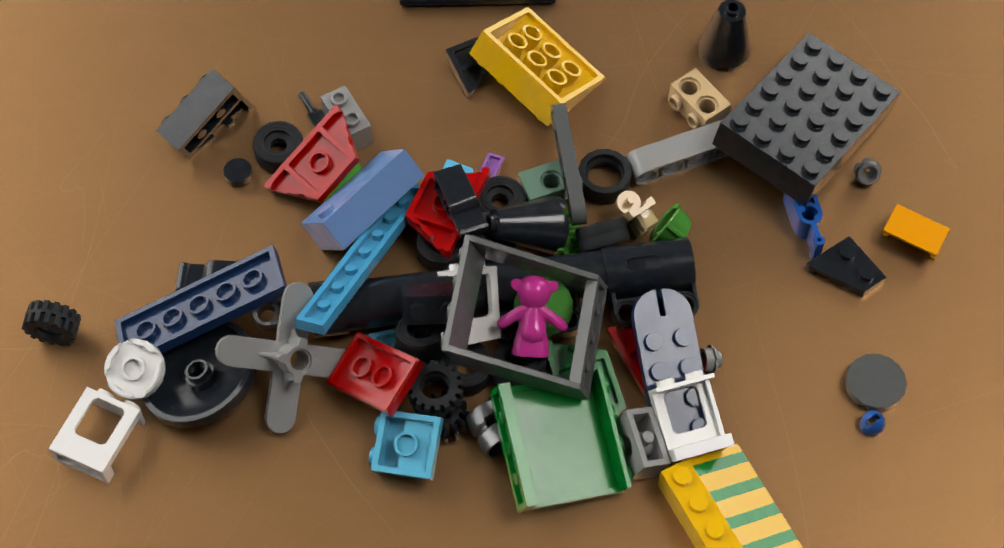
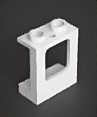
[437,261,501,345]
[648,370,735,462]
[48,387,146,484]

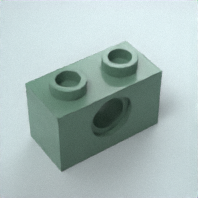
[518,159,583,204]

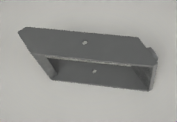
[441,235,608,400]

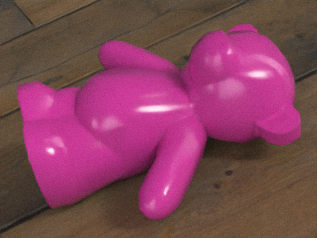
[497,275,568,358]

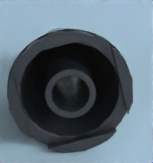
[698,0,752,71]
[485,196,570,254]

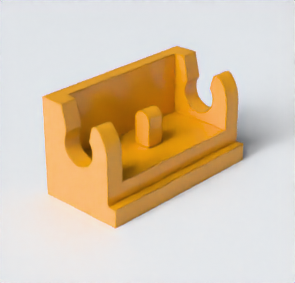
[882,204,950,260]

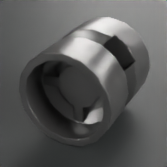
[464,401,504,458]

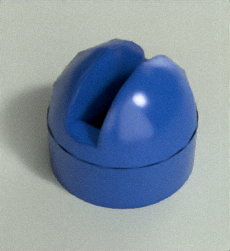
[859,410,885,437]

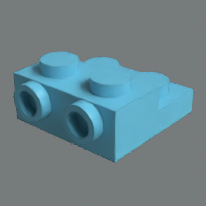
[369,411,444,480]

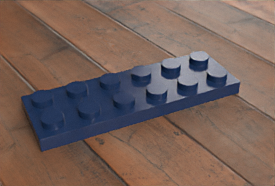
[114,245,287,354]

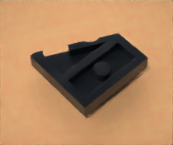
[805,236,887,297]

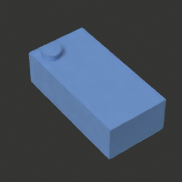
[301,149,425,250]

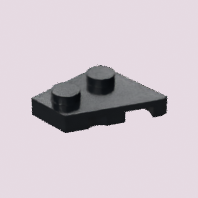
[444,36,490,98]

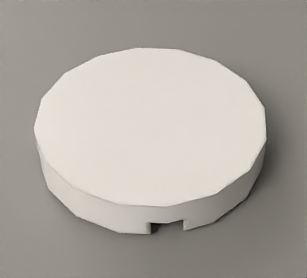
[104,338,166,400]

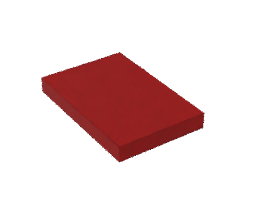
[326,332,425,417]

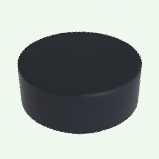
[223,158,253,187]

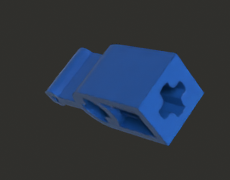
[783,193,825,259]

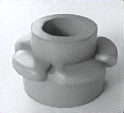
[853,158,881,185]
[699,345,722,374]

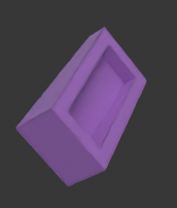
[479,152,505,178]

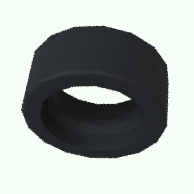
[578,149,632,205]

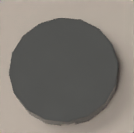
[845,354,907,412]

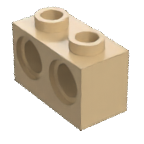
[668,68,731,129]

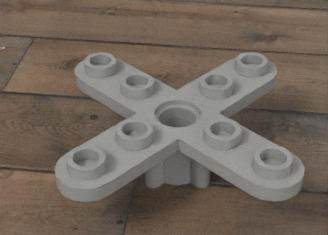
[215,282,346,433]

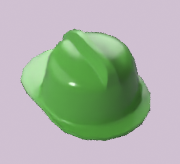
[649,204,692,241]

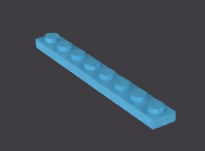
[295,185,420,335]

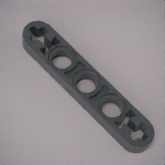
[550,103,587,226]

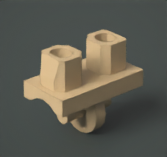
[616,191,659,240]

